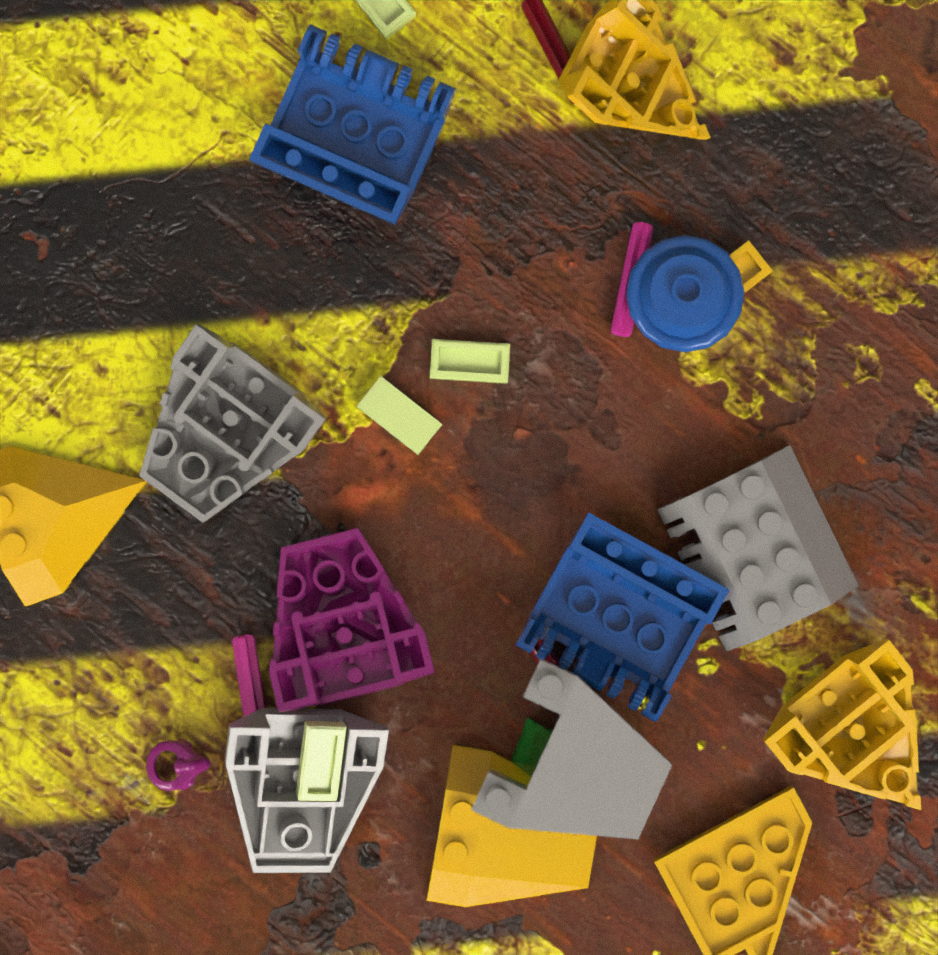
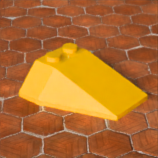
[427,744,597,907]

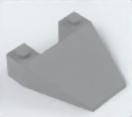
[471,659,672,839]

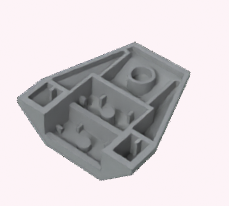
[225,708,389,873]

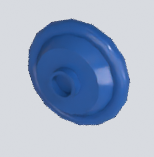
[626,235,745,353]

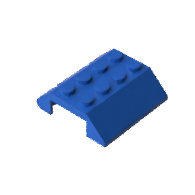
[249,24,456,225]
[515,512,729,722]

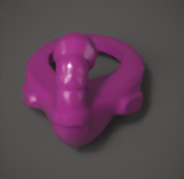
[146,739,211,791]

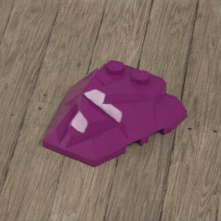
[269,528,435,712]

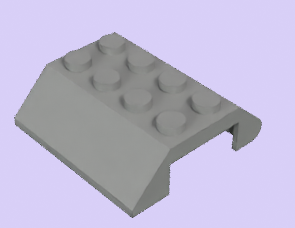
[657,445,859,651]

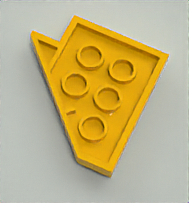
[653,786,812,955]

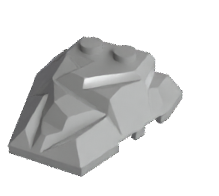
[139,324,327,522]

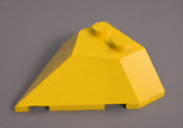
[558,0,711,140]
[0,446,147,607]
[763,638,921,810]

